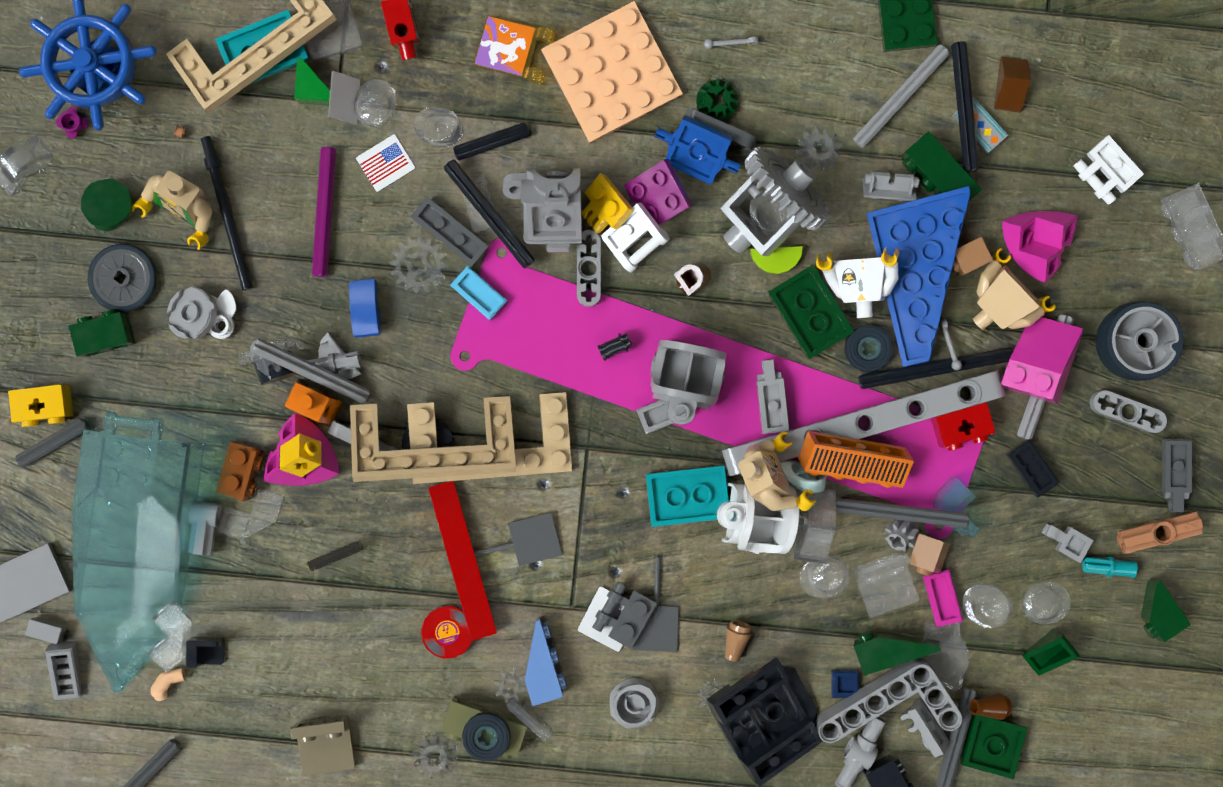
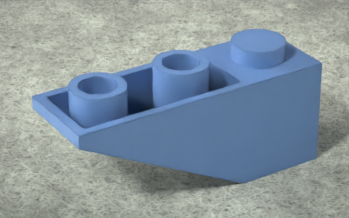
[525,617,567,706]

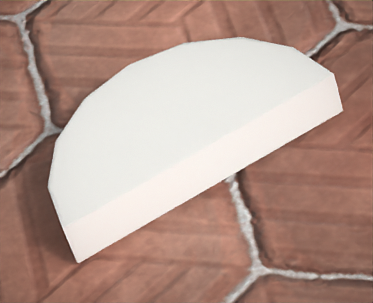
[318,333,361,379]

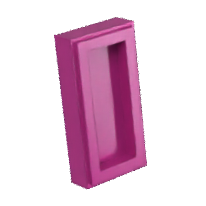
[922,570,963,627]

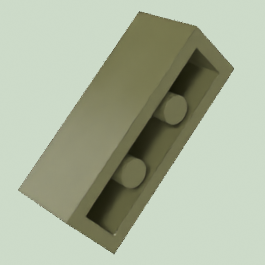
[441,696,528,758]

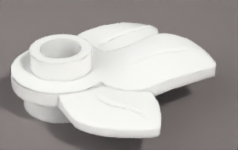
[207,290,237,339]

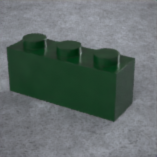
[900,131,982,201]

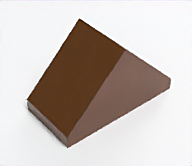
[994,57,1031,113]

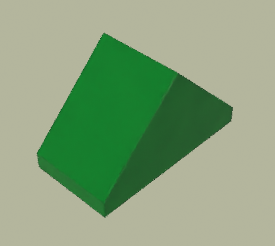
[294,58,330,106]

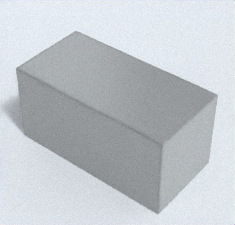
[25,617,67,644]

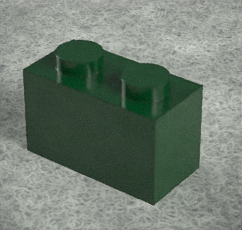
[68,309,136,357]

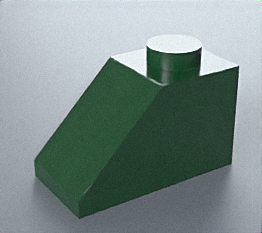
[1141,578,1191,643]

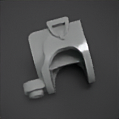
[503,168,582,252]
[650,340,727,424]

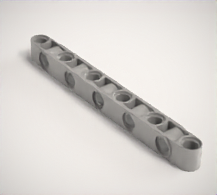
[722,370,1006,476]

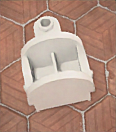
[717,483,799,554]

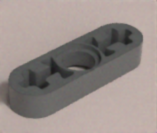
[685,109,757,152]

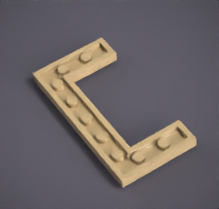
[166,0,337,114]
[407,392,572,484]
[350,396,516,482]

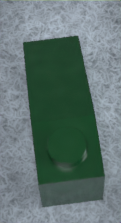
[853,631,941,676]

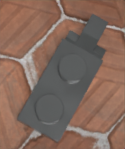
[1162,439,1192,513]

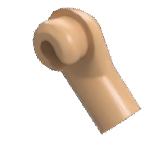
[151,667,186,701]

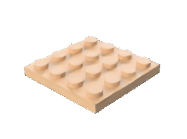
[541,1,683,144]

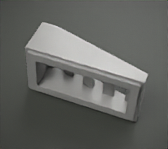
[45,641,82,700]

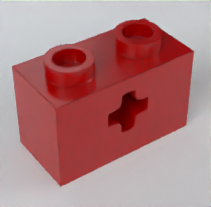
[931,402,996,451]

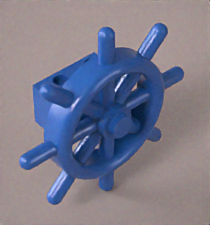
[19,0,157,130]

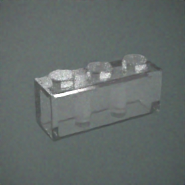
[1161,183,1223,271]

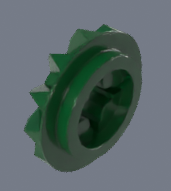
[696,78,739,121]

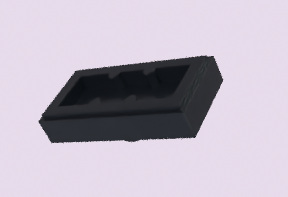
[1006,439,1060,498]

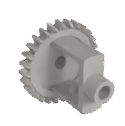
[720,146,830,256]

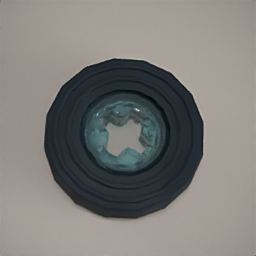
[844,325,892,372]
[462,712,511,761]

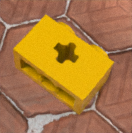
[8,384,74,427]

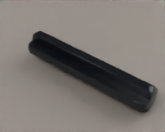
[453,123,529,160]

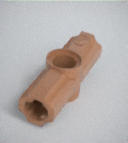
[1117,511,1203,554]

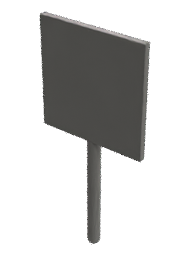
[474,512,562,566]
[632,556,679,652]

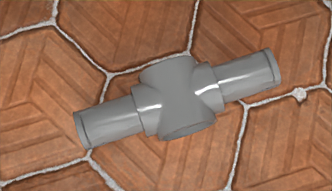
[835,716,886,787]

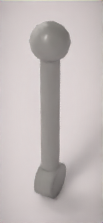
[704,37,759,49]
[939,319,962,370]

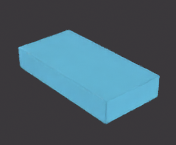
[450,266,507,320]

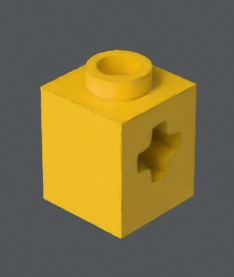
[280,433,321,477]

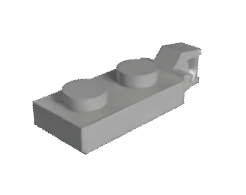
[756,359,789,434]

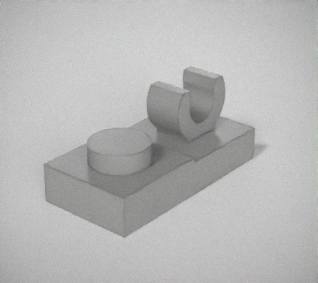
[901,698,950,757]

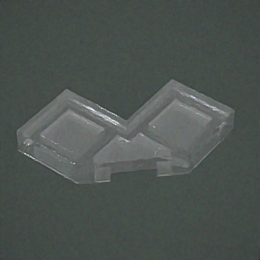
[217,489,285,540]
[148,600,192,673]

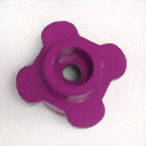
[56,107,88,139]

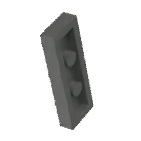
[410,197,489,268]

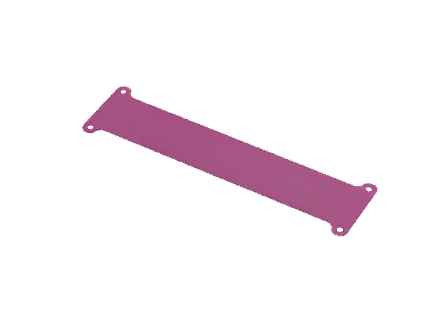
[450,239,984,539]

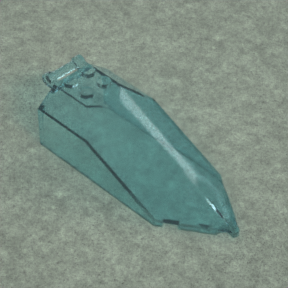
[72,411,205,692]

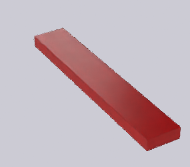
[428,481,497,641]

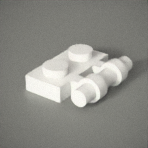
[1073,135,1144,205]

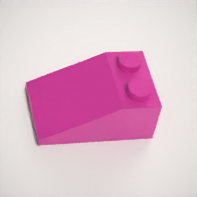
[1001,317,1084,405]

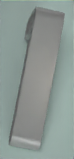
[816,657,962,743]

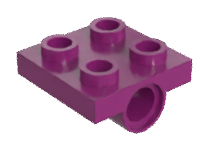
[624,159,693,226]

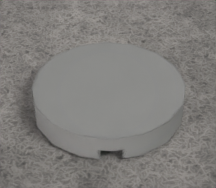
[167,287,217,340]

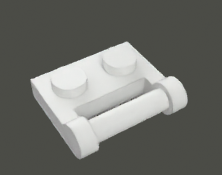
[601,203,670,273]

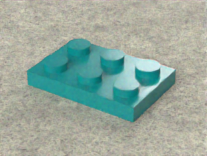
[215,9,310,86]
[645,465,728,527]

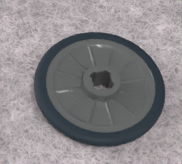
[88,244,157,312]

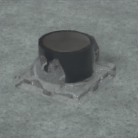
[238,337,302,385]

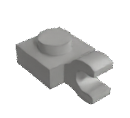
[1041,524,1094,563]

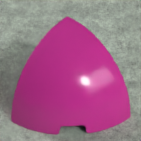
[1002,211,1078,283]
[264,413,339,486]

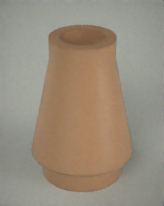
[724,620,752,662]

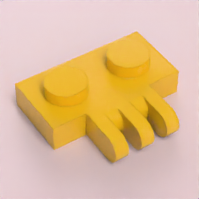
[582,173,634,233]

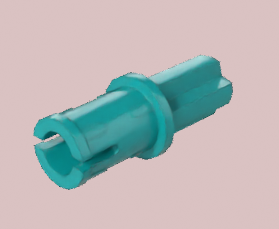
[1082,556,1138,578]

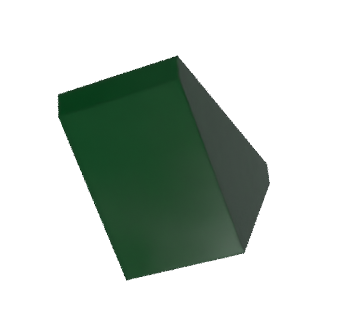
[1022,629,1080,676]

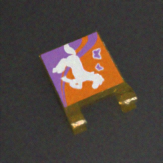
[473,15,556,85]

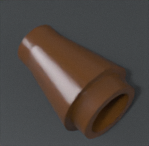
[970,693,1012,720]

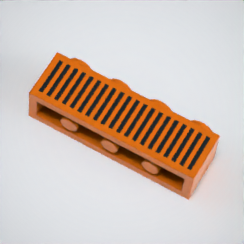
[798,431,914,488]

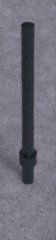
[200,136,253,291]

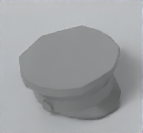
[610,677,660,728]

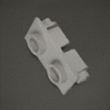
[862,171,919,201]

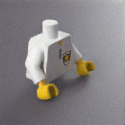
[816,247,900,318]

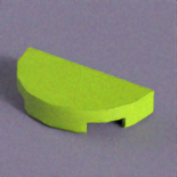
[750,246,803,275]

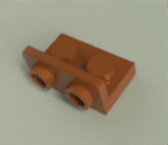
[216,441,264,501]

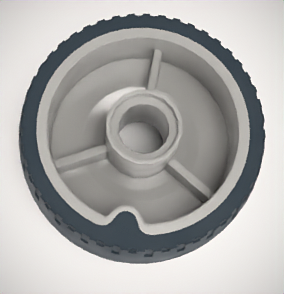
[1096,301,1184,381]

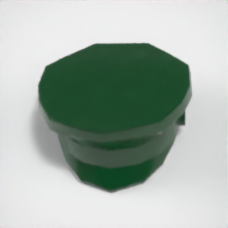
[81,178,133,231]

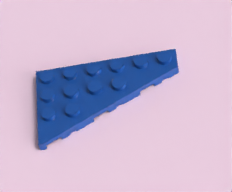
[867,186,971,367]

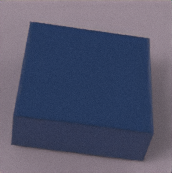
[831,670,859,698]

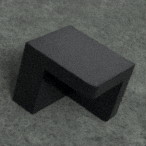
[186,637,225,668]

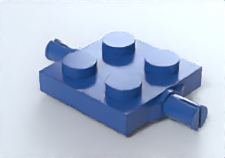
[655,115,741,184]

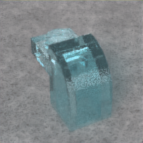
[933,477,980,538]

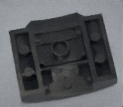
[706,658,823,787]

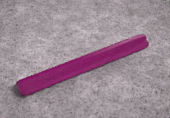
[312,147,336,277]

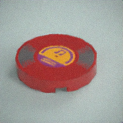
[421,605,472,659]

